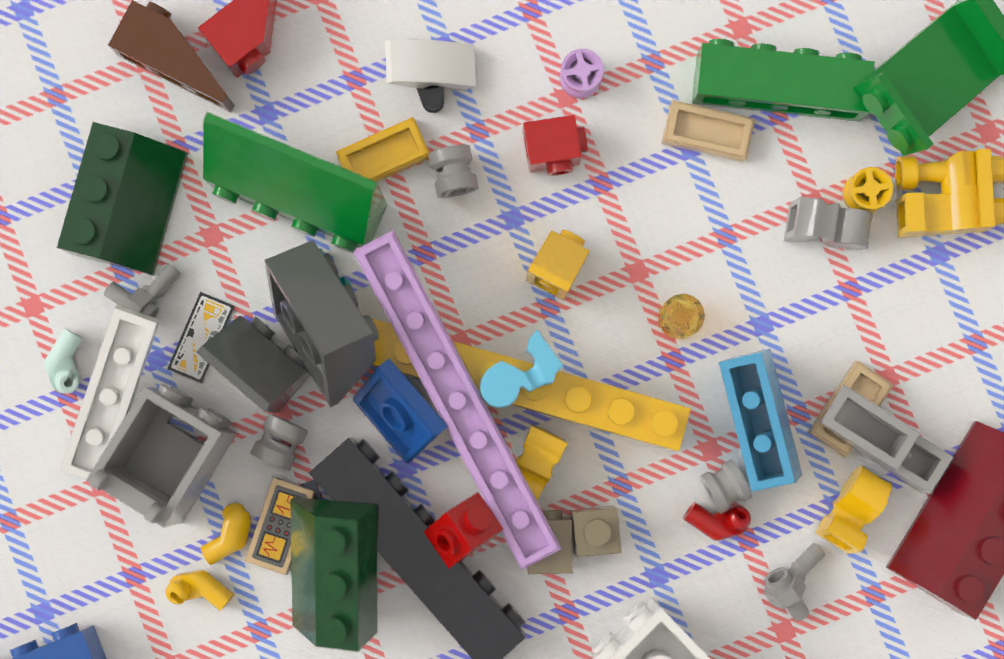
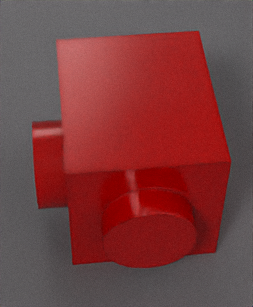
[523,115,588,176]
[424,492,503,569]

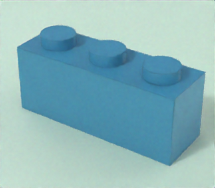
[719,349,803,492]

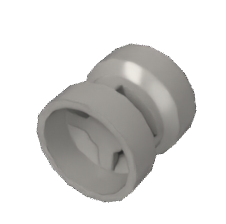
[428,145,479,198]
[250,413,308,471]

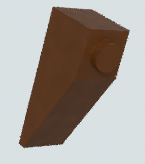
[108,0,235,113]

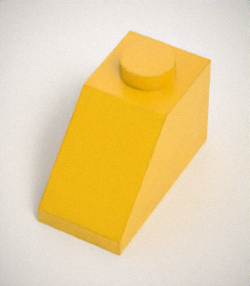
[526,229,590,301]

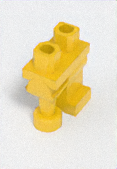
[895,149,1004,238]

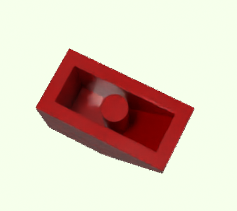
[198,0,277,78]

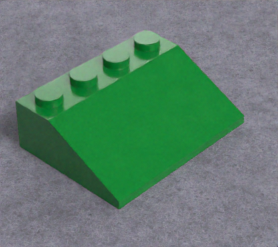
[203,112,387,254]

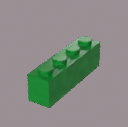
[692,39,875,122]

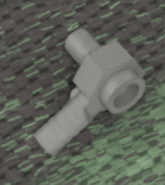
[104,263,181,318]
[763,543,825,621]

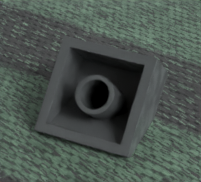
[196,316,311,414]

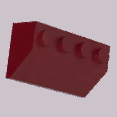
[886,421,1004,620]

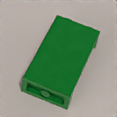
[855,0,1004,156]

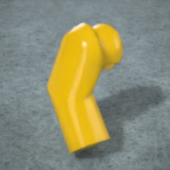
[165,570,235,611]

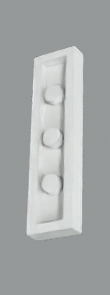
[60,305,160,480]

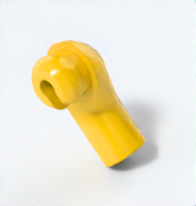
[201,503,251,566]

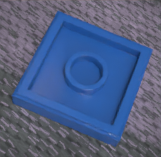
[352,358,448,464]

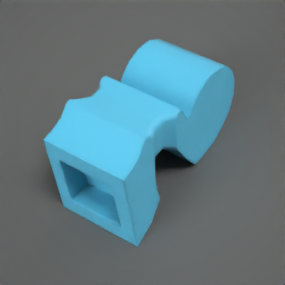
[480,329,563,408]

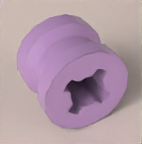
[560,49,604,99]

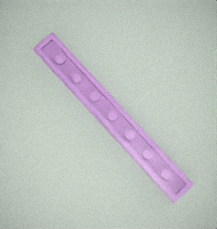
[353,230,561,570]

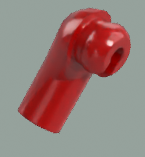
[683,501,751,541]

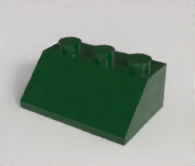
[57,122,188,276]
[290,497,378,652]

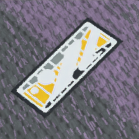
[167,292,235,383]

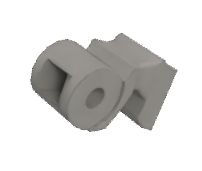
[783,196,873,250]

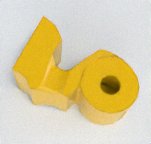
[516,424,568,501]
[815,465,892,554]

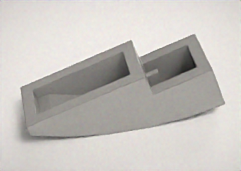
[820,385,953,494]

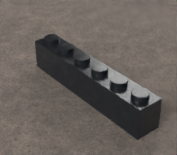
[309,437,526,659]

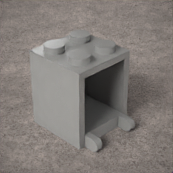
[86,384,237,528]

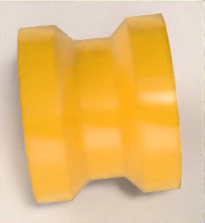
[842,167,893,213]

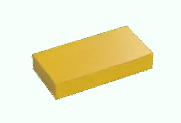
[335,117,430,182]

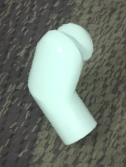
[45,328,83,394]

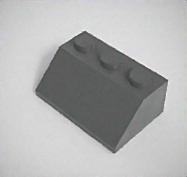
[264,240,379,407]

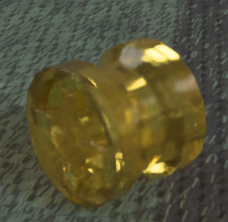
[658,294,705,340]

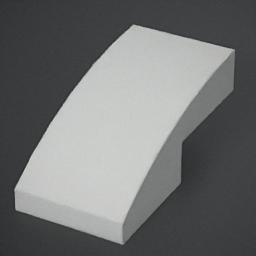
[385,39,476,90]

